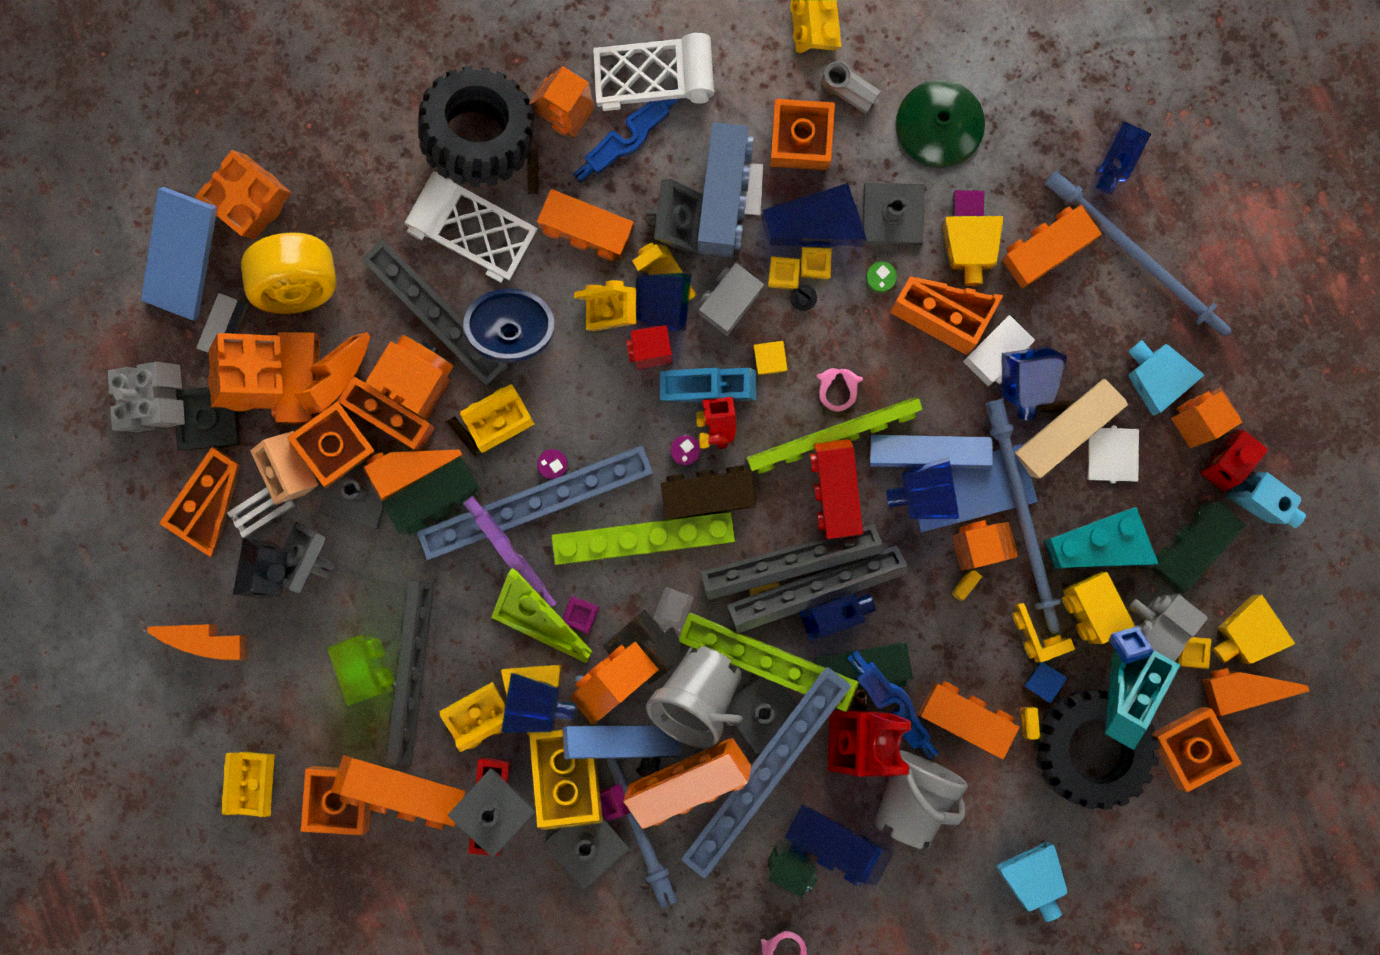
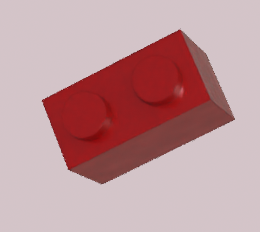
[626,325,673,370]

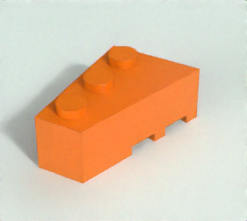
[529,66,594,138]
[889,276,1003,356]
[1171,387,1243,448]
[159,447,242,557]
[952,520,1019,571]

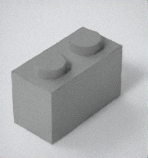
[698,263,764,336]

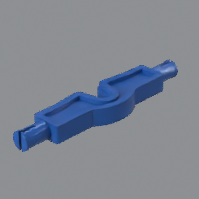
[573,88,681,183]
[848,651,938,759]

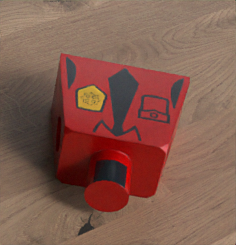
[1200,429,1268,492]

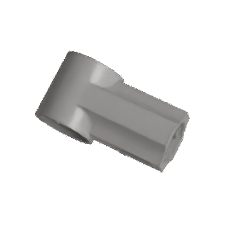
[822,61,881,114]

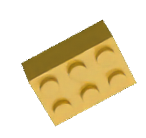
[529,730,603,830]

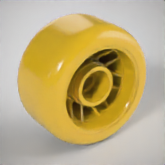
[241,233,336,314]

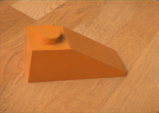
[364,449,462,503]
[1202,667,1309,716]

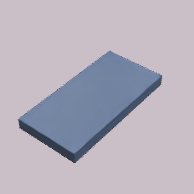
[141,187,217,321]
[905,444,1038,533]

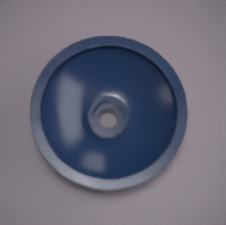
[463,288,554,362]

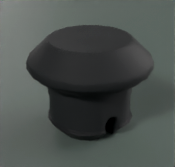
[790,284,817,311]
[636,758,661,777]

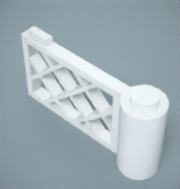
[593,33,714,111]
[404,171,538,283]

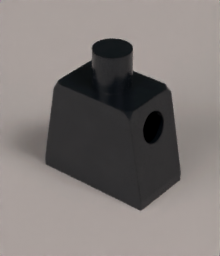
[233,538,287,599]

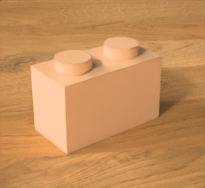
[250,431,318,505]

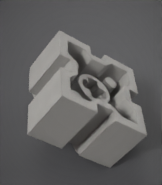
[108,361,185,432]
[1129,594,1208,661]

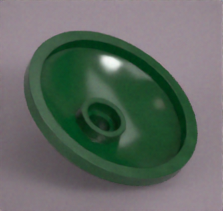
[896,80,985,168]

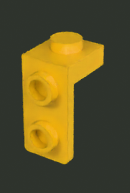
[632,243,697,311]

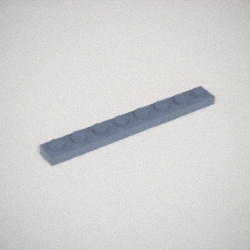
[417,445,653,561]
[681,667,852,879]

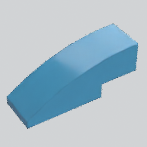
[660,368,757,402]

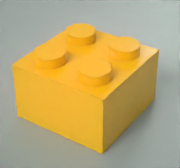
[1061,572,1135,644]

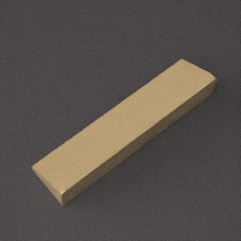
[1015,379,1128,478]

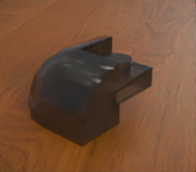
[603,610,681,684]

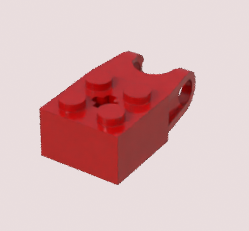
[827,709,911,777]

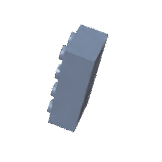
[698,122,754,258]

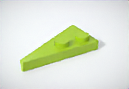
[491,568,592,663]

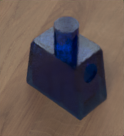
[1095,121,1152,195]
[635,273,692,331]
[1001,346,1067,420]
[886,457,959,519]
[799,593,876,640]
[501,672,577,733]

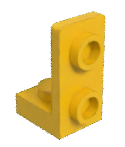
[1012,603,1075,663]

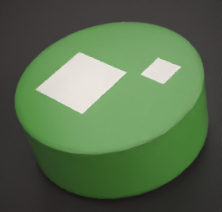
[866,262,897,293]

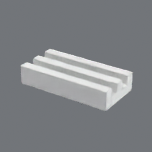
[227,487,296,538]

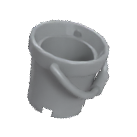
[645,646,743,749]
[873,750,968,849]

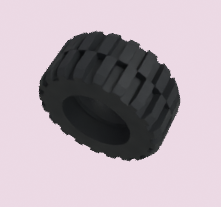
[418,66,534,187]
[1034,689,1159,810]

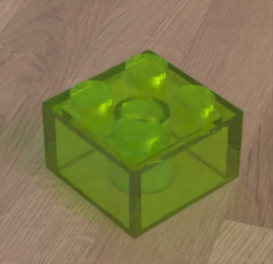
[327,634,395,706]

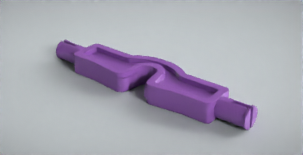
[463,496,556,608]

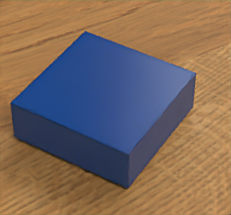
[1108,626,1154,665]
[1024,662,1067,704]

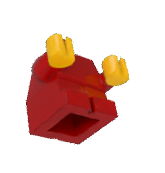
[696,397,737,449]

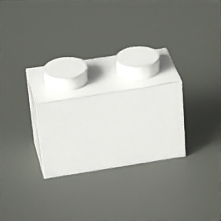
[963,315,1035,386]

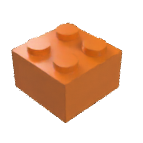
[770,99,835,171]
[287,401,375,489]
[570,641,659,725]
[1152,707,1242,792]
[301,766,371,835]

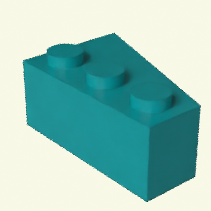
[1044,507,1158,569]
[1105,650,1180,750]

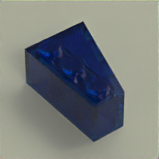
[761,183,867,247]
[785,805,893,887]

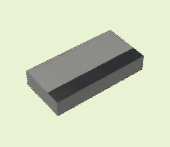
[197,293,248,353]

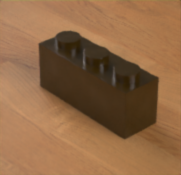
[661,465,756,520]

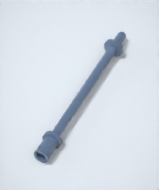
[1044,170,1231,337]
[985,399,1061,635]
[574,675,678,908]

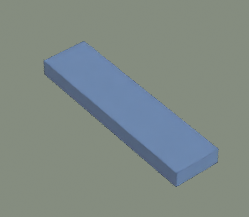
[870,435,993,469]
[563,726,681,759]

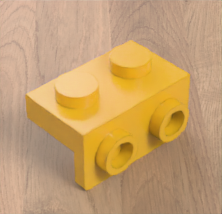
[790,0,842,53]
[574,280,636,331]
[460,384,535,453]
[439,682,513,752]
[221,752,275,817]

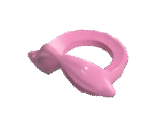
[816,368,863,412]
[761,931,807,955]

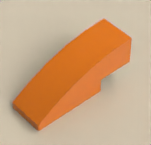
[294,332,370,415]
[148,624,248,660]

